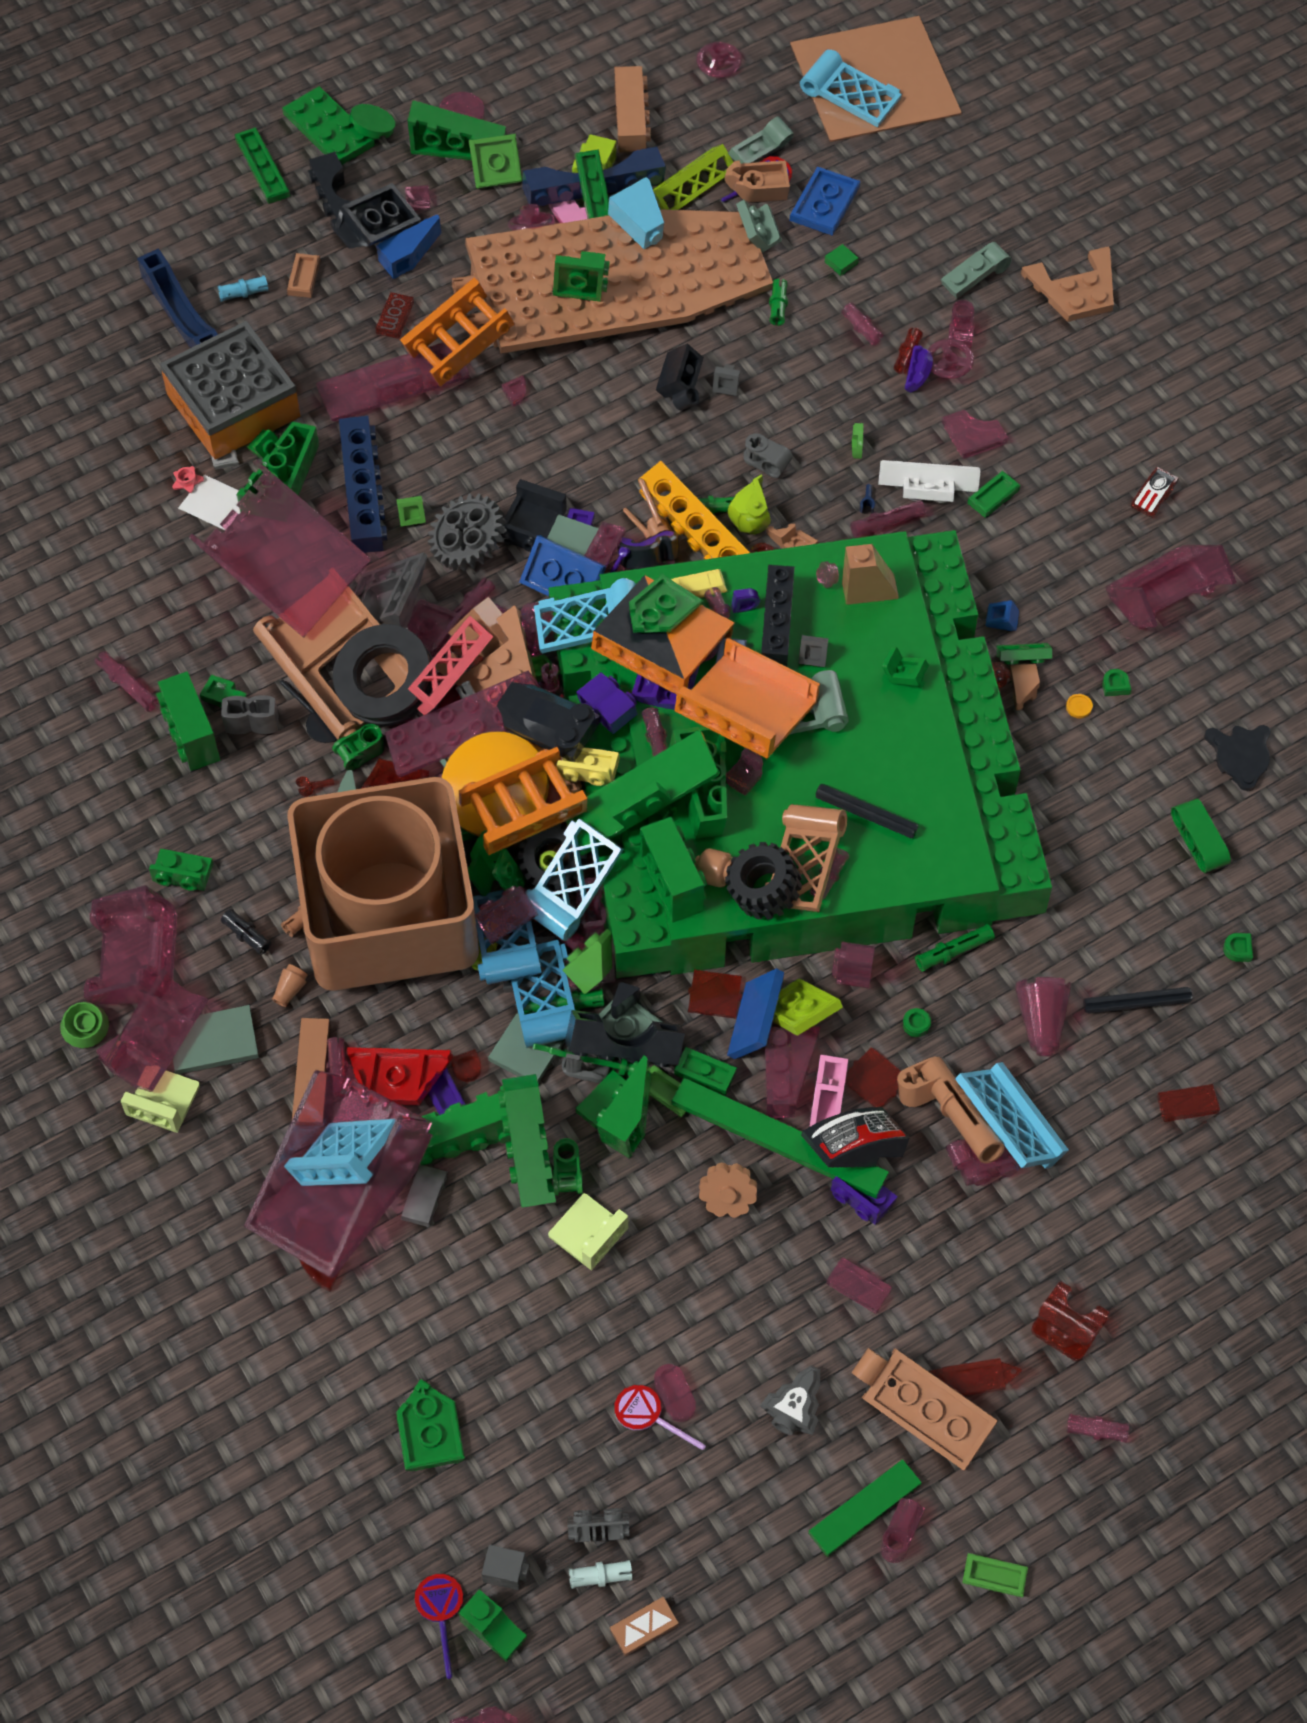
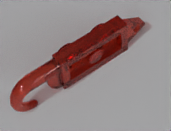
[928,1358,1022,1396]

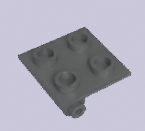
[567,1508,629,1543]

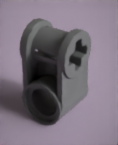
[743,434,793,478]

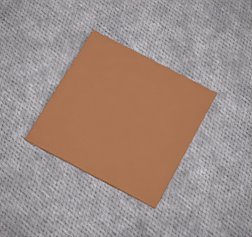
[790,16,962,142]

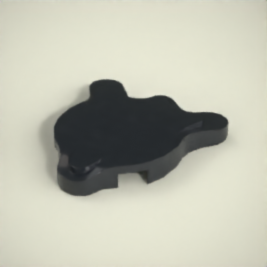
[1204,725,1271,791]

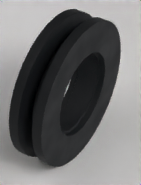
[333,624,433,726]

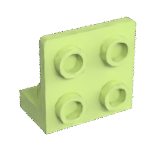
[121,1065,200,1133]
[548,1194,628,1271]

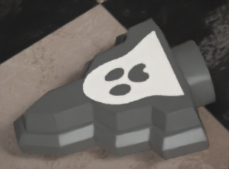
[760,1365,820,1435]

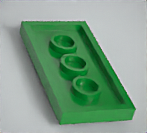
[282,86,375,165]

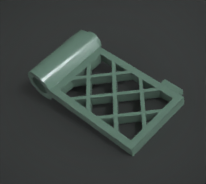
[790,670,849,734]

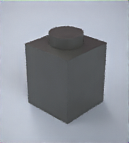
[482,1545,530,1590]

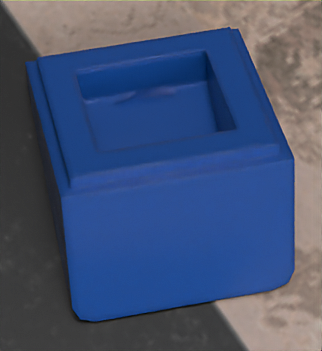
[985,600,1019,631]

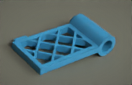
[473,889,542,985]
[511,940,575,1048]

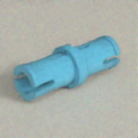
[218,276,268,301]

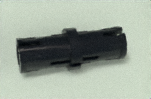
[220,909,271,955]

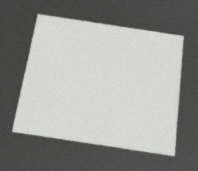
[178,475,240,531]

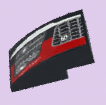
[801,1107,910,1168]

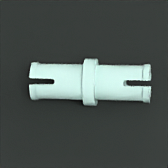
[569,1560,632,1589]

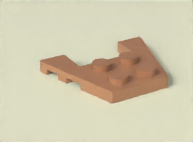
[1021,246,1114,322]
[435,605,537,714]

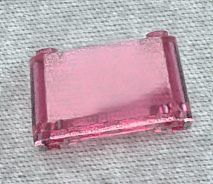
[84,885,177,1004]

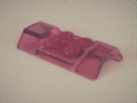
[104,969,208,1092]

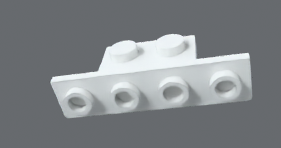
[878,460,980,503]

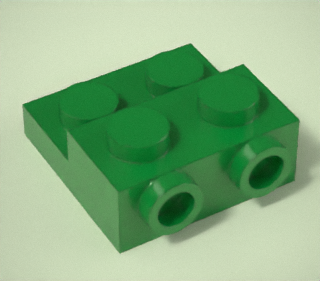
[553,251,610,302]

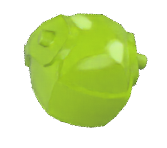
[728,474,771,534]

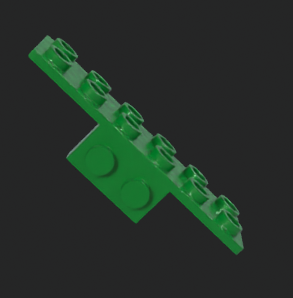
[566,730,720,856]

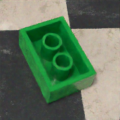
[156,671,221,771]
[640,817,707,923]

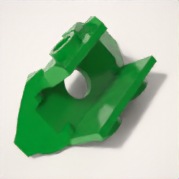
[467,830,526,904]

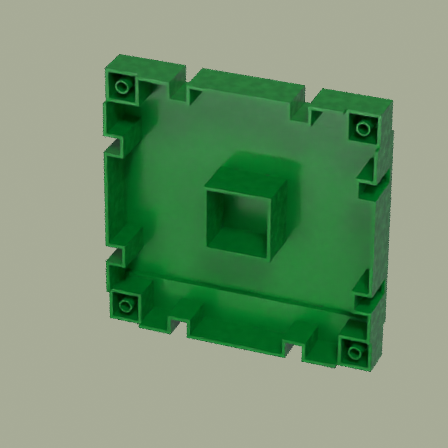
[548,530,1052,979]

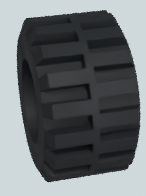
[518,823,587,892]
[725,842,802,920]

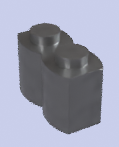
[221,695,279,735]

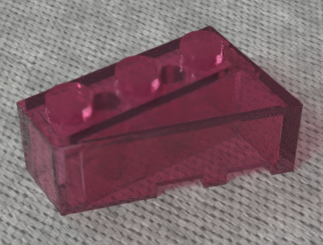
[764,1027,820,1118]

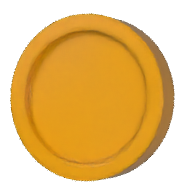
[1066,694,1093,719]

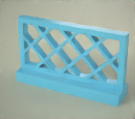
[955,1062,1069,1169]
[284,1119,399,1186]

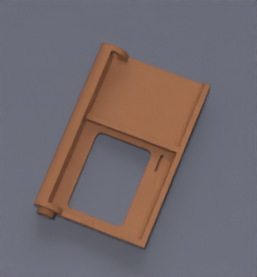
[253,568,408,740]

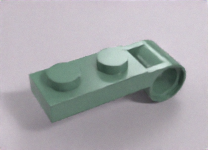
[728,116,794,164]
[941,242,1012,299]

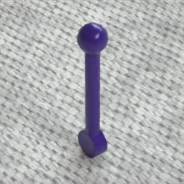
[609,547,630,573]

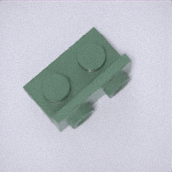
[736,200,782,253]

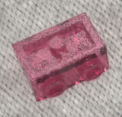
[584,522,626,568]
[475,885,539,944]

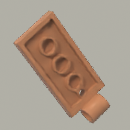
[851,1348,998,1471]

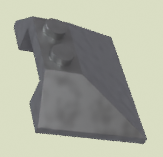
[354,552,428,629]

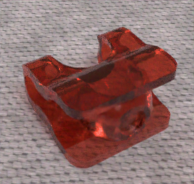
[1031,1281,1110,1361]

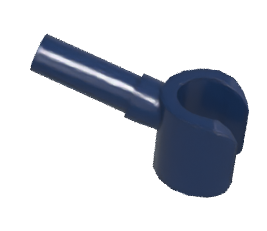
[859,484,875,514]

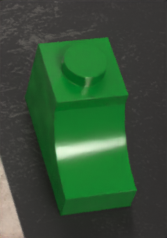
[459,1589,527,1662]

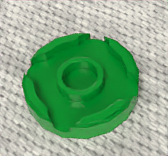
[349,104,395,139]

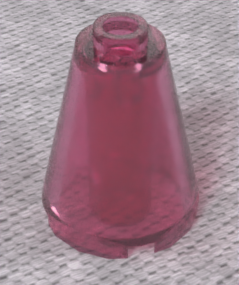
[1015,977,1071,1056]

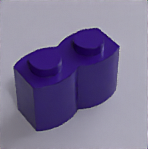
[576,672,638,734]

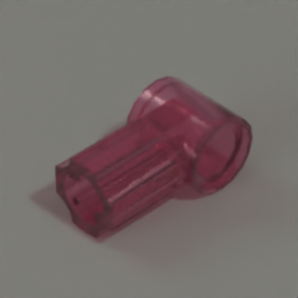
[880,1498,925,1563]

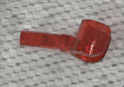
[295,776,334,797]

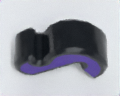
[617,530,680,570]

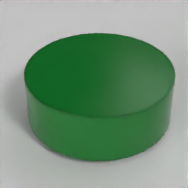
[902,1008,931,1037]

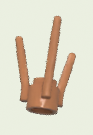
[623,478,672,539]

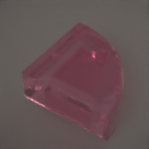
[501,375,526,407]

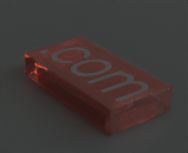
[376,292,414,339]

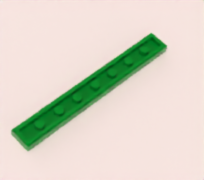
[671,1078,889,1199]

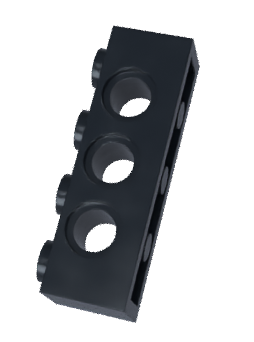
[761,565,795,667]

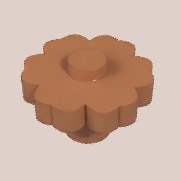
[699,1163,757,1218]

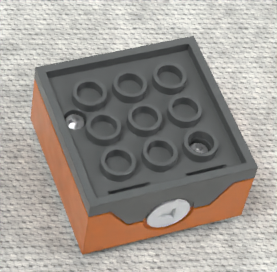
[160,321,301,459]

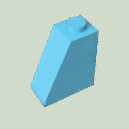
[608,177,664,249]

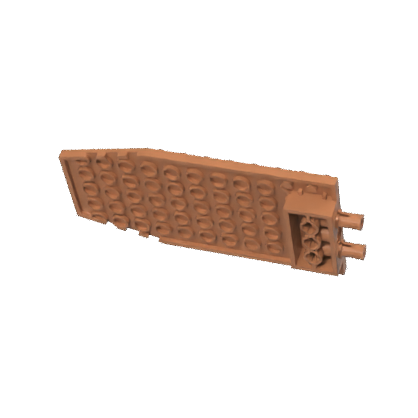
[452,210,773,353]

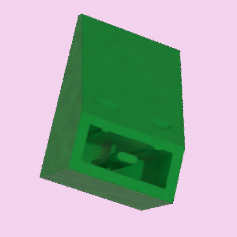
[596,1056,651,1159]

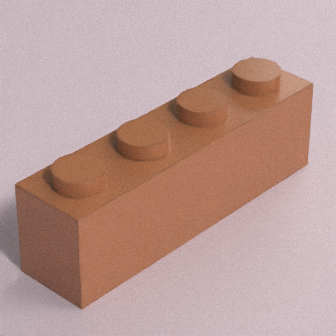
[614,66,651,152]

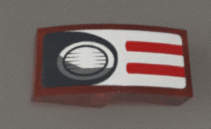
[1131,467,1179,519]

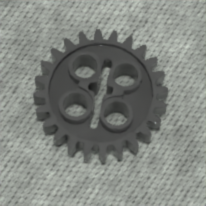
[427,494,507,571]

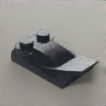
[333,183,421,249]
[497,682,601,762]

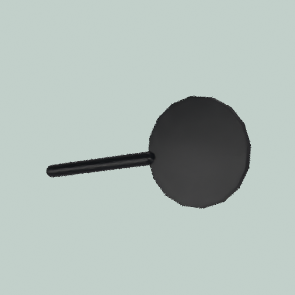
[280,680,338,743]

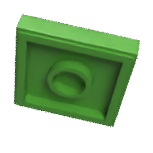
[469,134,522,188]

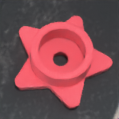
[172,466,204,493]

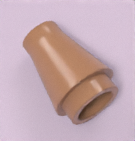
[272,964,308,1007]

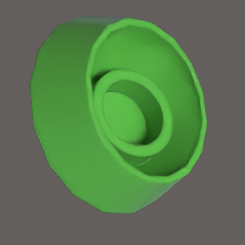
[60,1002,109,1048]

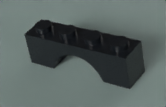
[307,152,351,242]
[565,1010,685,1067]

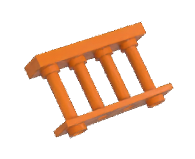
[400,278,515,387]
[459,747,587,855]

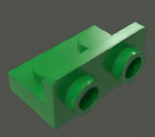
[149,848,213,891]

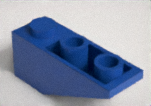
[376,214,441,279]

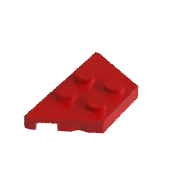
[347,1047,453,1105]

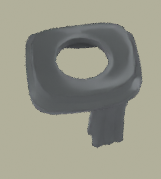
[562,1048,612,1083]

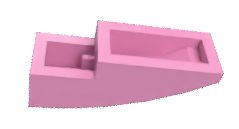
[810,1054,848,1126]

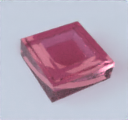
[405,185,431,210]

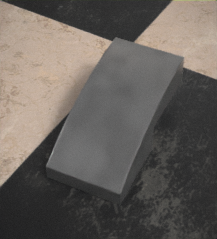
[401,1165,447,1227]

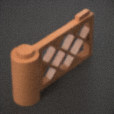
[765,804,847,912]

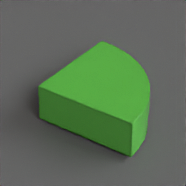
[852,423,863,458]

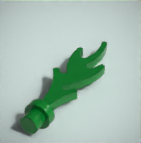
[532,1043,633,1076]

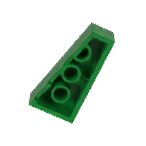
[408,100,506,160]
[236,421,319,523]
[669,726,727,839]
[498,1074,556,1208]
[400,1086,511,1166]

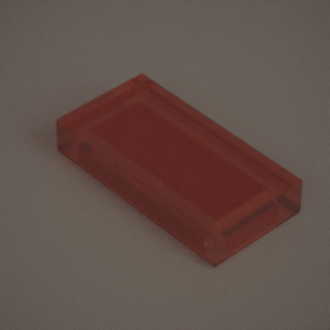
[1157,1084,1220,1122]

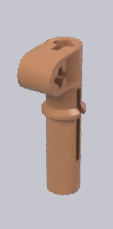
[897,1057,1005,1163]

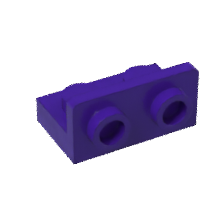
[831,1176,897,1225]

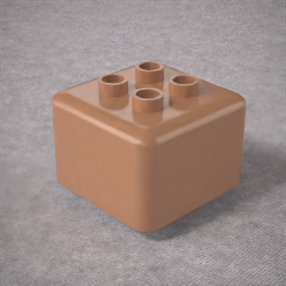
[287,777,479,991]

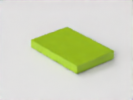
[772,979,843,1036]

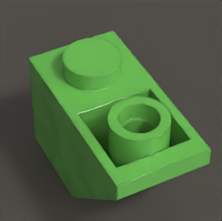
[563,929,613,994]

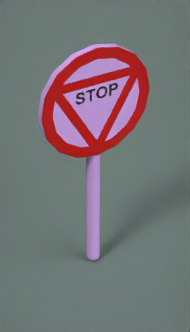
[614,1385,706,1450]

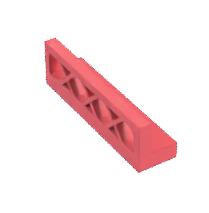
[408,616,493,716]

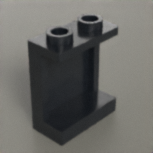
[500,479,567,552]

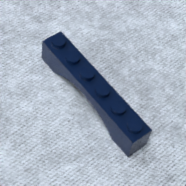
[522,147,666,208]
[137,248,218,348]

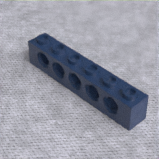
[339,416,387,554]

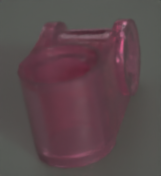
[947,300,974,348]

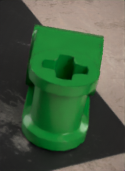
[332,724,385,771]
[553,1138,583,1196]

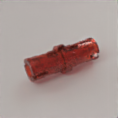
[893,328,923,374]

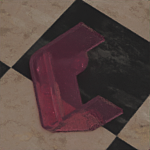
[1105,545,1237,629]

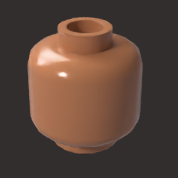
[694,849,733,887]

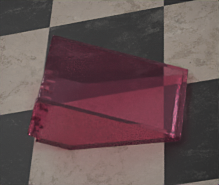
[189,459,371,638]
[244,1070,432,1278]

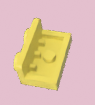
[557,747,620,786]

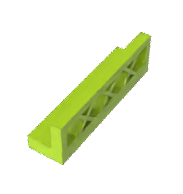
[653,144,733,210]

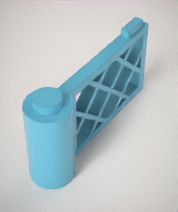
[800,50,902,128]
[534,578,636,653]
[520,819,624,941]

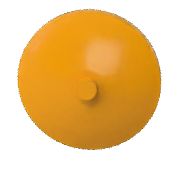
[442,731,549,836]

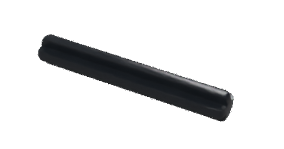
[815,784,918,838]
[1083,987,1193,1014]

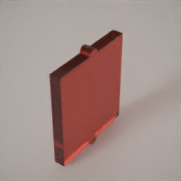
[688,970,742,1019]
[845,1047,901,1107]

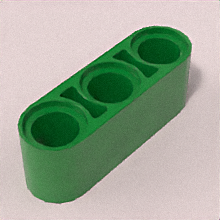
[1171,798,1231,873]

